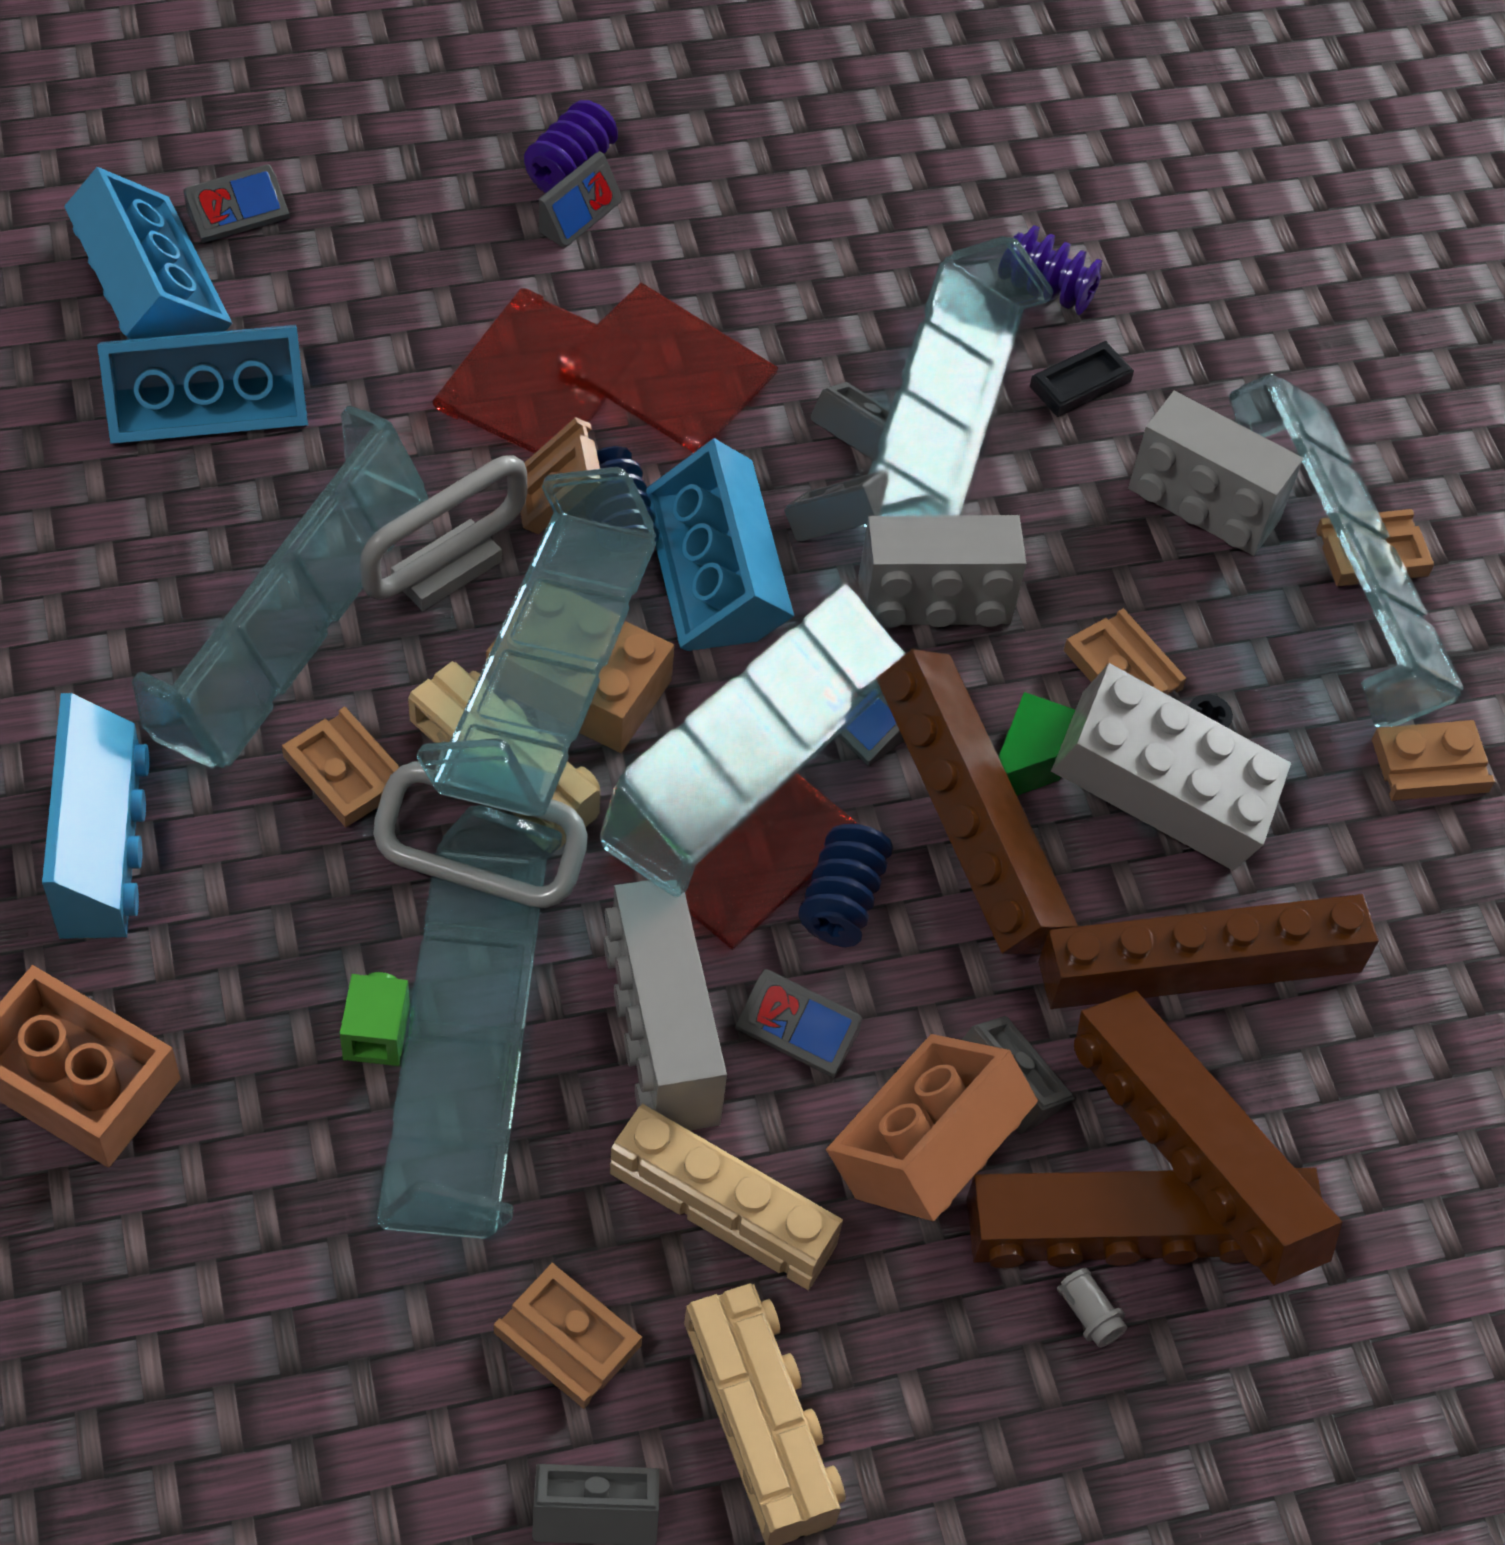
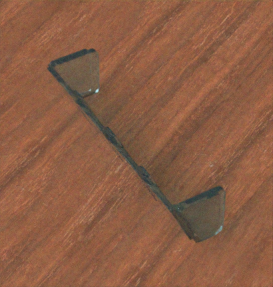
[864,236,1053,527]
[1229,374,1464,727]
[132,406,428,768]
[417,467,656,816]
[600,585,905,897]
[377,805,562,1239]

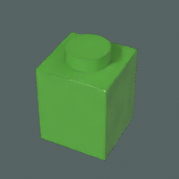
[340,972,410,1066]

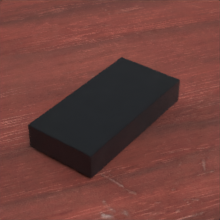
[1029,341,1134,417]

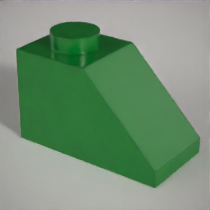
[999,692,1075,796]

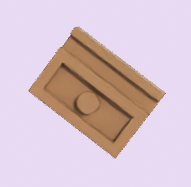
[520,417,602,534]
[1316,509,1434,586]
[1063,608,1187,695]
[282,707,409,828]
[1372,720,1495,801]
[494,1263,642,1409]

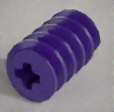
[524,100,618,193]
[999,225,1102,315]

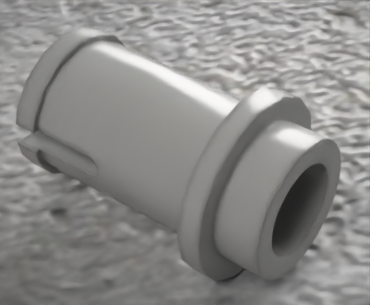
[1057,1268,1127,1348]

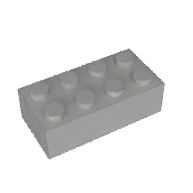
[1051,663,1291,871]
[604,875,727,1131]

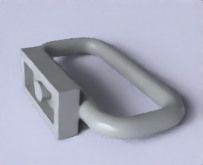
[360,455,527,612]
[373,745,588,908]

